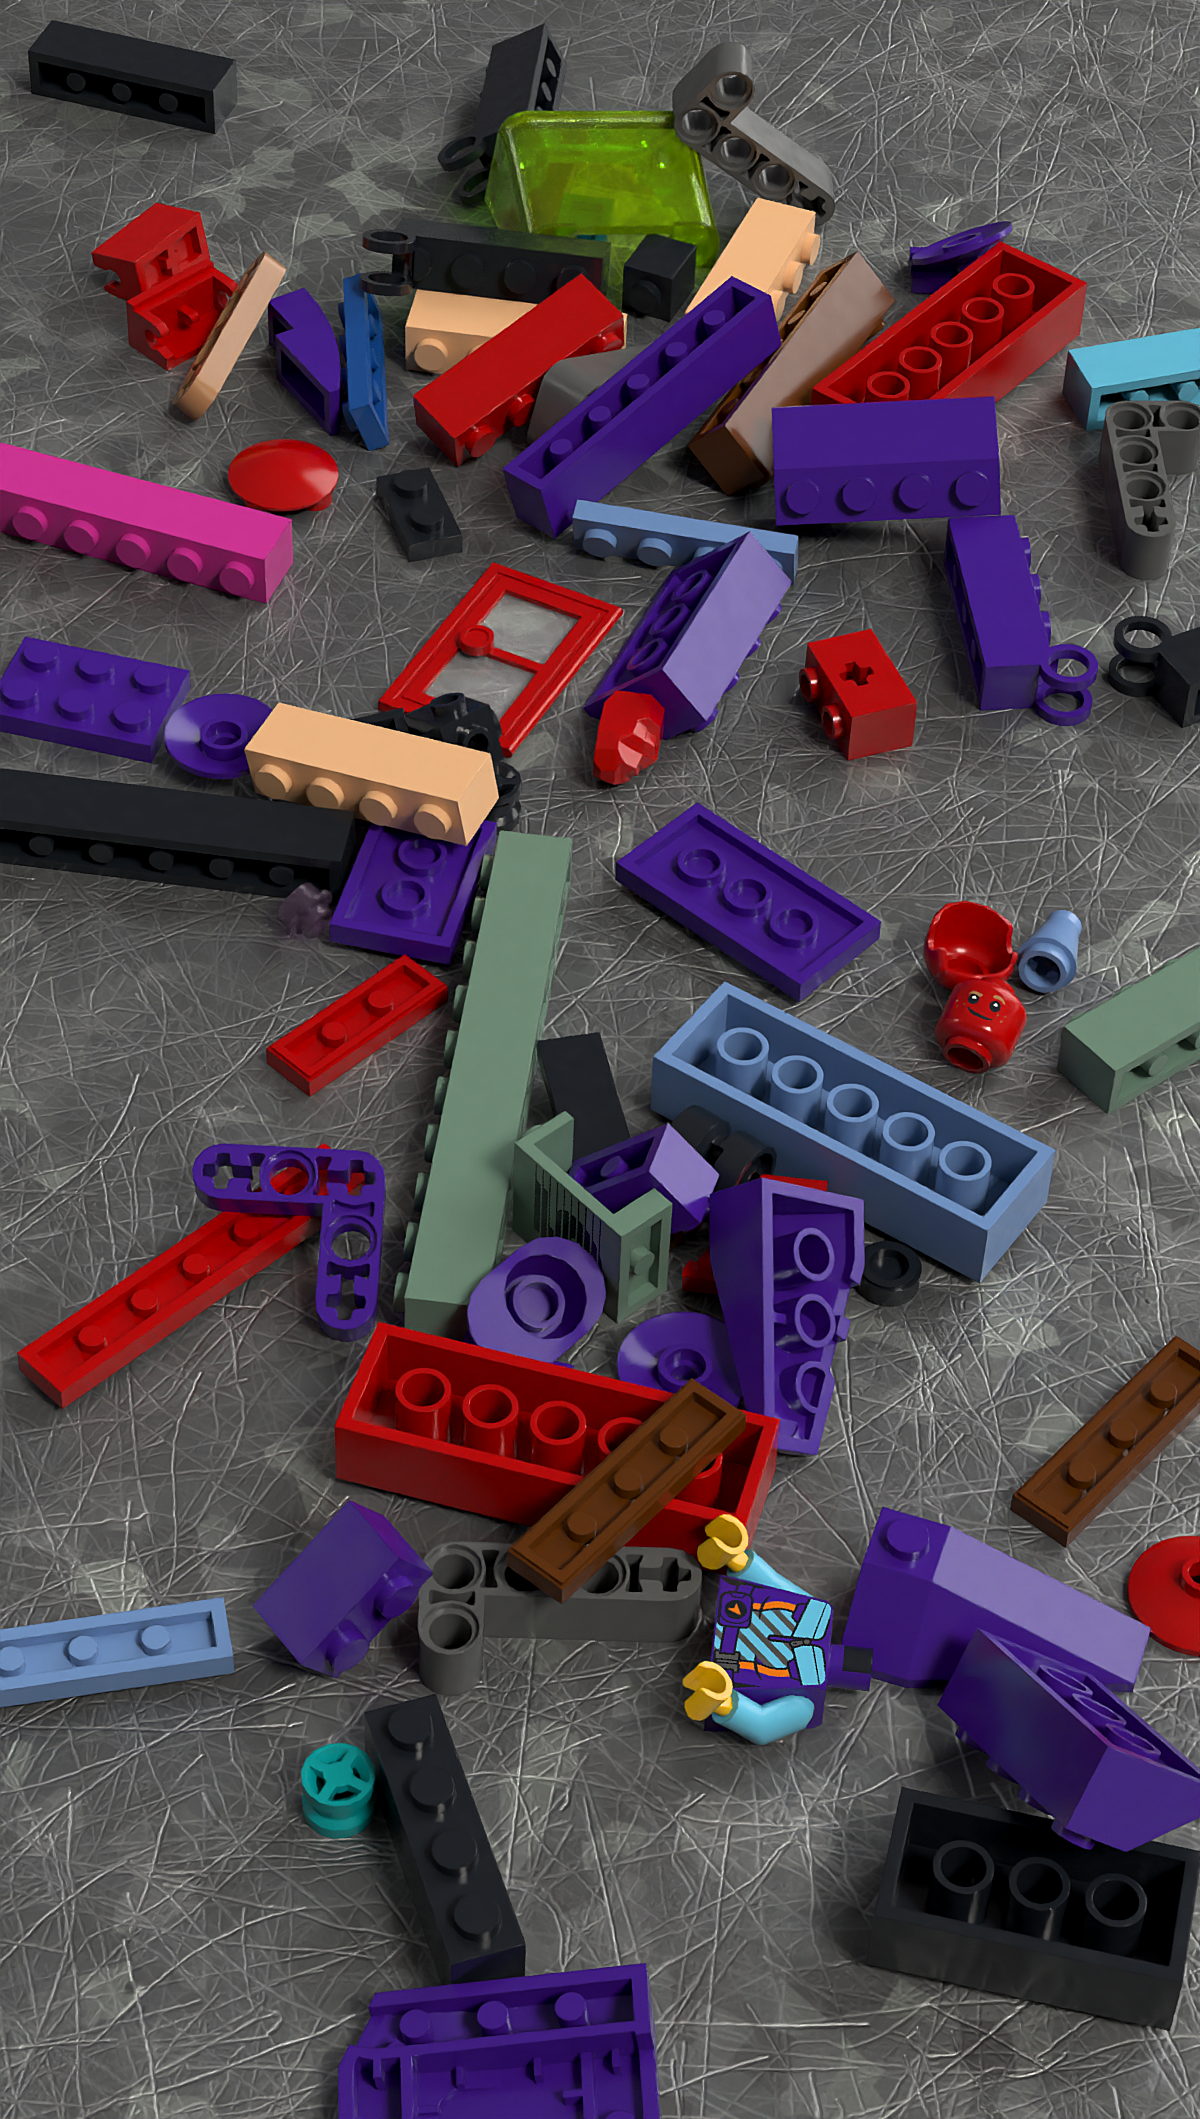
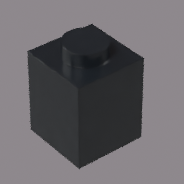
[622,232,697,322]

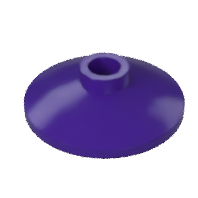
[912,221,1013,275]
[164,693,273,779]
[617,1312,744,1407]

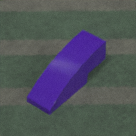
[267,288,342,436]

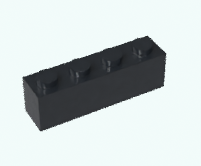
[28,20,238,134]
[364,1694,526,1985]

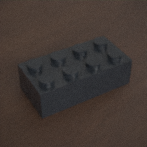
[867,1787,1200,2031]

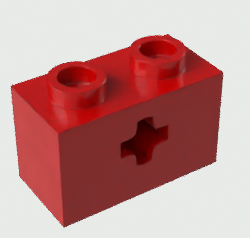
[799,629,917,761]

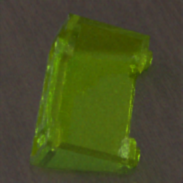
[484,111,720,268]

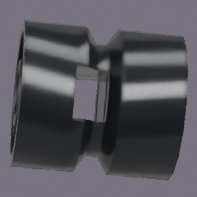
[671,1105,777,1193]

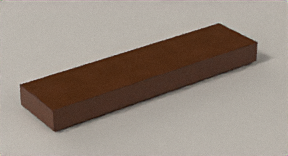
[1010,1335,1200,1548]
[507,1378,746,1605]

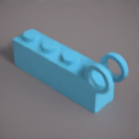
[1062,328,1200,431]

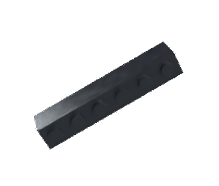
[0,768,355,905]

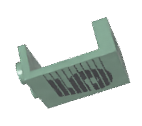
[512,1111,672,1324]

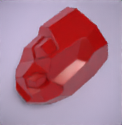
[593,690,665,785]

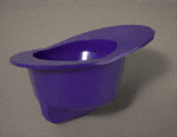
[466,1236,606,1364]

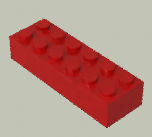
[810,241,1087,405]
[334,1322,780,1576]

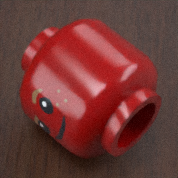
[934,977,1027,1074]

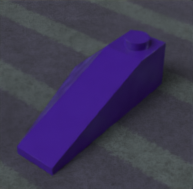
[709,1178,865,1457]
[841,1507,1151,1692]

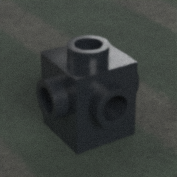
[405,692,504,761]

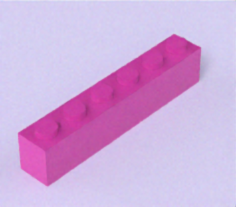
[0,442,293,604]

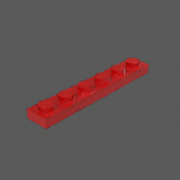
[17,1143,367,1409]

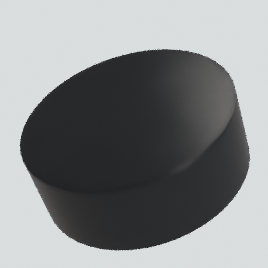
[855,1241,922,1307]

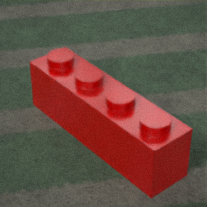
[413,273,625,467]

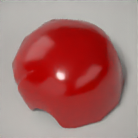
[923,900,1018,992]

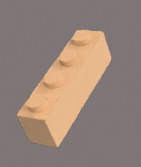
[685,197,820,323]
[405,289,627,374]
[244,703,499,846]

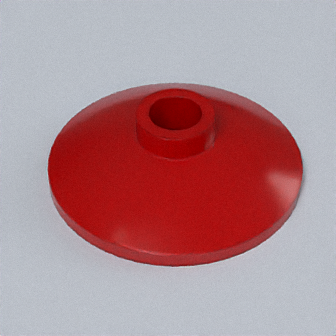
[1127,1536,1200,1657]

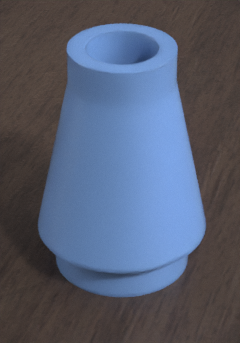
[1016,910,1082,993]

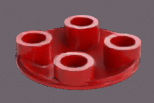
[228,439,338,514]

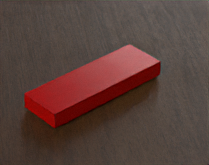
[266,954,448,1097]

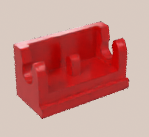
[91,203,210,300]
[126,258,238,371]

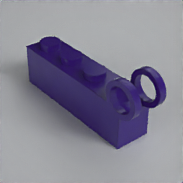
[943,515,1098,726]

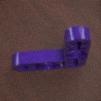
[192,1143,386,1342]

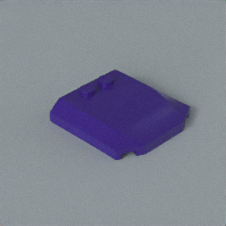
[338,1963,662,2119]

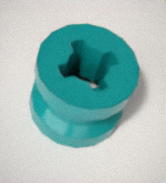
[301,1743,376,1839]

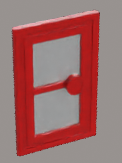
[378,562,623,758]

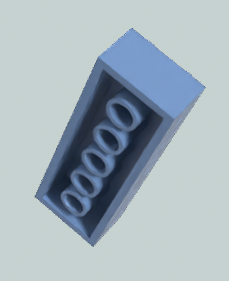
[650,981,1056,1283]

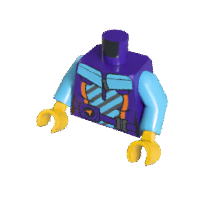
[682,1515,873,1745]

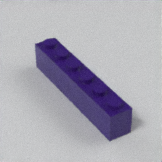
[502,276,782,539]

